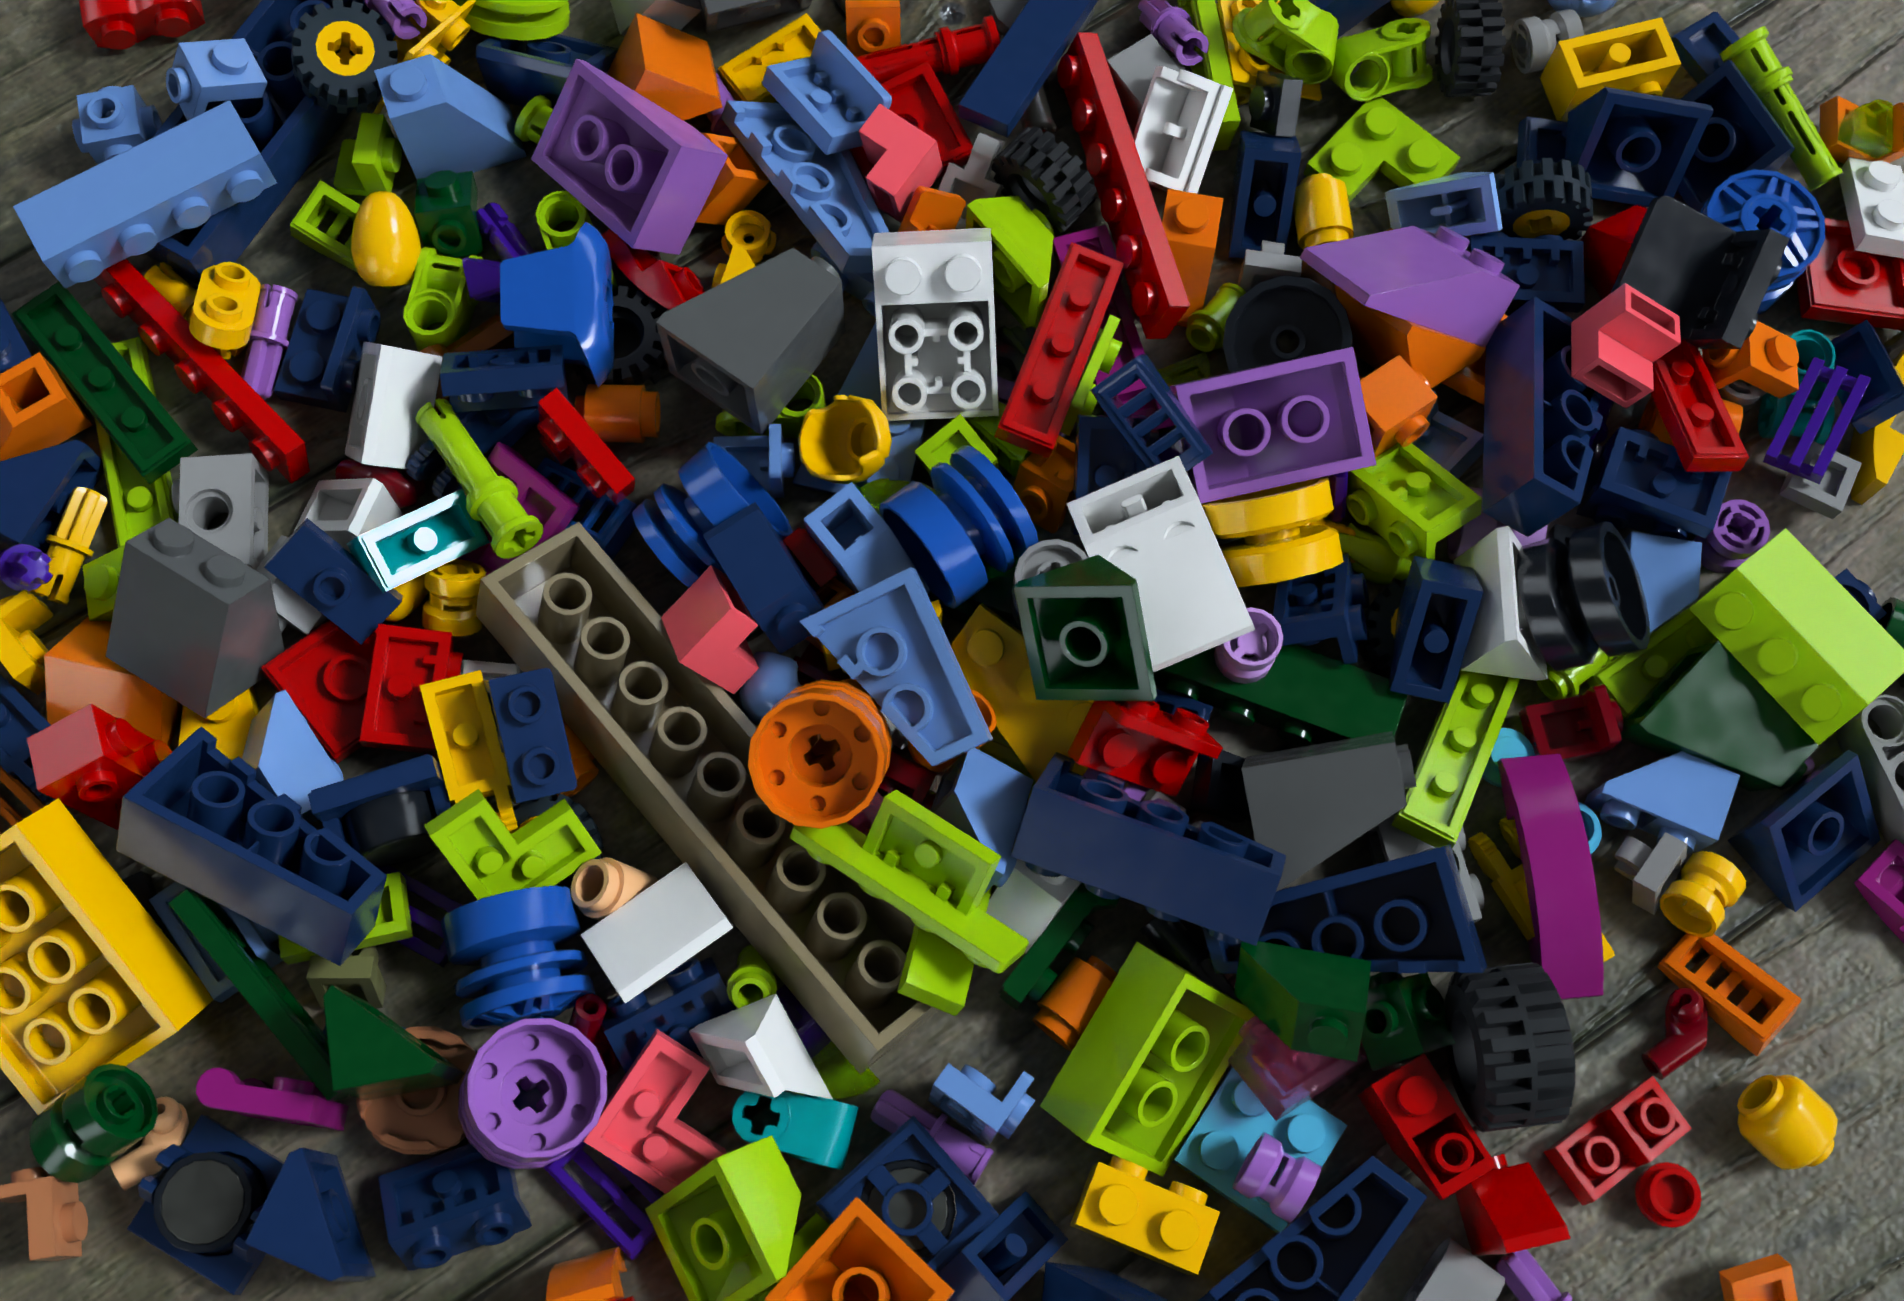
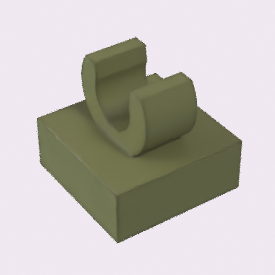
[307,946,387,1008]

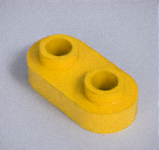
[189,262,261,350]

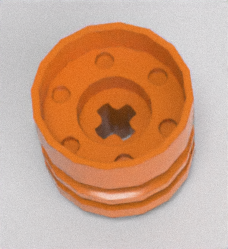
[748,680,893,829]

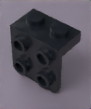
[1611,196,1790,349]

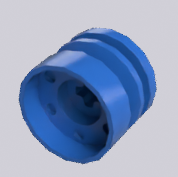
[1700,169,1825,315]
[632,442,793,588]
[879,445,1039,609]
[440,886,595,1029]

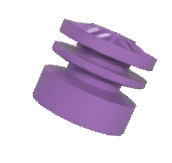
[458,1018,607,1170]

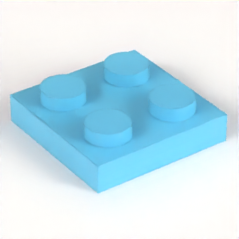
[1172,1054,1347,1234]

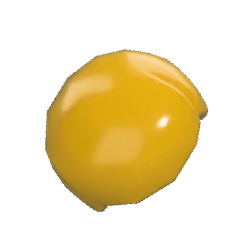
[798,395,892,484]

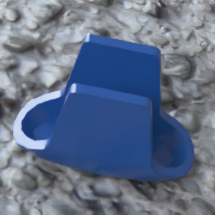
[500,222,614,388]

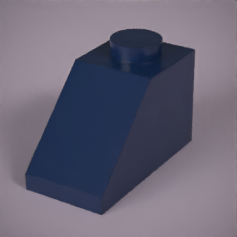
[1228,131,1302,258]
[0,440,104,554]
[703,502,825,654]
[1389,556,1484,703]
[937,1191,1069,1301]

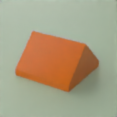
[607,13,722,121]
[1335,285,1486,389]
[44,617,183,747]
[764,1197,955,1301]

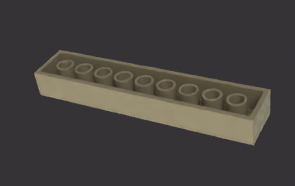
[475,522,939,1075]

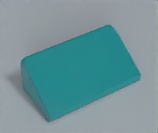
[346,489,490,593]

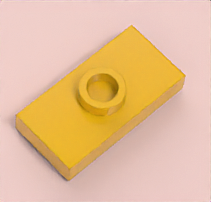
[717,13,821,103]

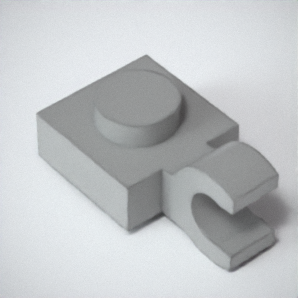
[938,132,1005,229]

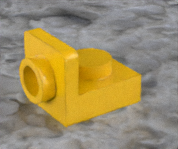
[0,590,53,695]

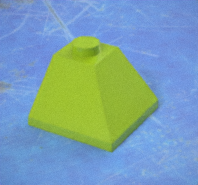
[966,196,1054,329]
[645,1135,801,1301]

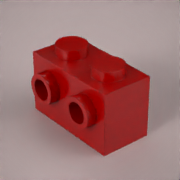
[27,704,172,830]

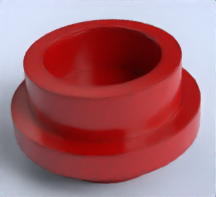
[1635,1162,1701,1228]

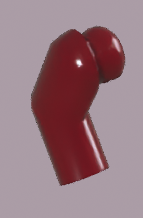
[335,459,426,508]
[1641,987,1708,1080]
[568,994,621,1077]

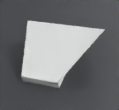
[294,478,403,553]
[689,994,833,1100]

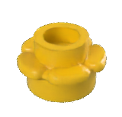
[721,210,777,264]

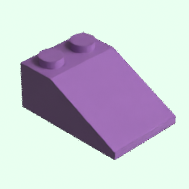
[531,59,728,255]
[1300,226,1520,347]
[1170,347,1377,504]

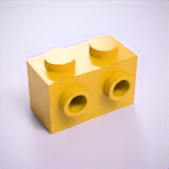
[1540,17,1681,122]
[1070,1156,1220,1275]

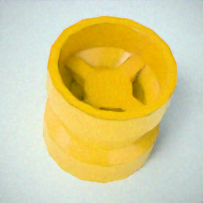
[422,559,486,636]
[1659,851,1746,938]

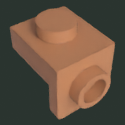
[0,1167,88,1261]

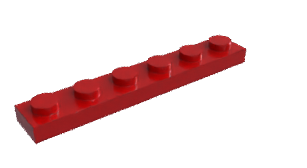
[1057,32,1190,339]
[93,259,310,484]

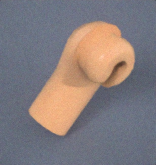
[110,1097,189,1191]

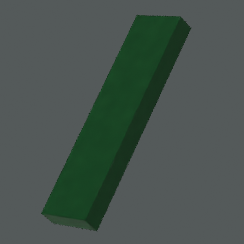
[11,281,198,484]
[168,889,349,1101]

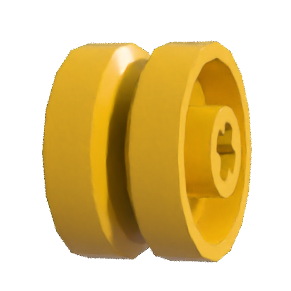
[1201,477,1344,587]

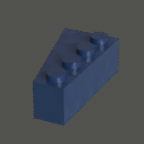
[1482,296,1605,537]
[116,727,387,966]
[1011,752,1286,946]
[1202,844,1487,974]
[1198,1156,1427,1301]

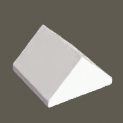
[344,341,443,469]
[1453,526,1548,681]
[581,862,733,1004]

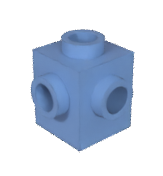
[72,85,162,165]

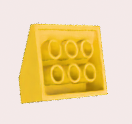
[0,798,213,1115]

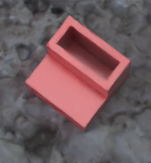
[859,103,944,223]
[1571,283,1681,409]
[661,565,759,694]

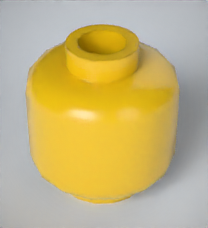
[1737,1075,1838,1170]

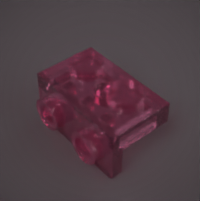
[1228,1015,1368,1121]

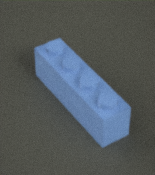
[13,100,277,289]

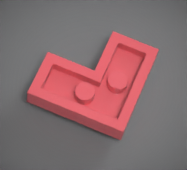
[583,1029,727,1194]

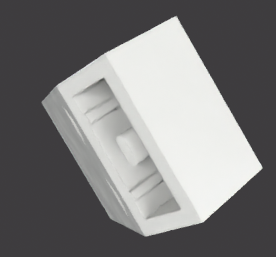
[871,228,999,421]
[1067,456,1255,673]

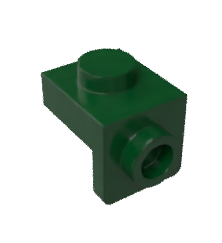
[414,170,483,258]

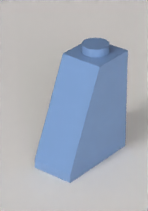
[374,54,527,179]

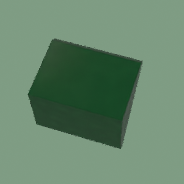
[1013,554,1157,701]
[323,985,465,1100]

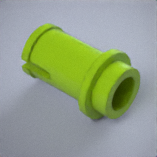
[1186,282,1246,352]
[1536,648,1614,701]
[726,945,777,1008]

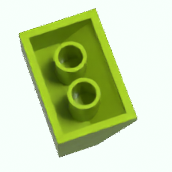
[1689,528,1904,745]
[1040,942,1257,1177]

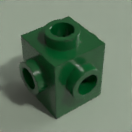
[1361,972,1455,1071]

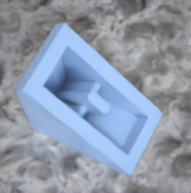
[1385,172,1503,236]

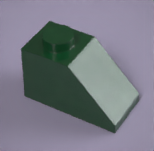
[1234,941,1371,1062]

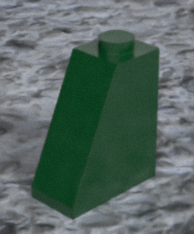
[1621,641,1819,791]

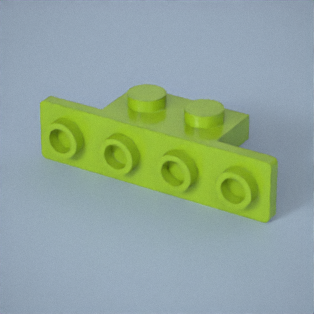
[790,790,1029,974]

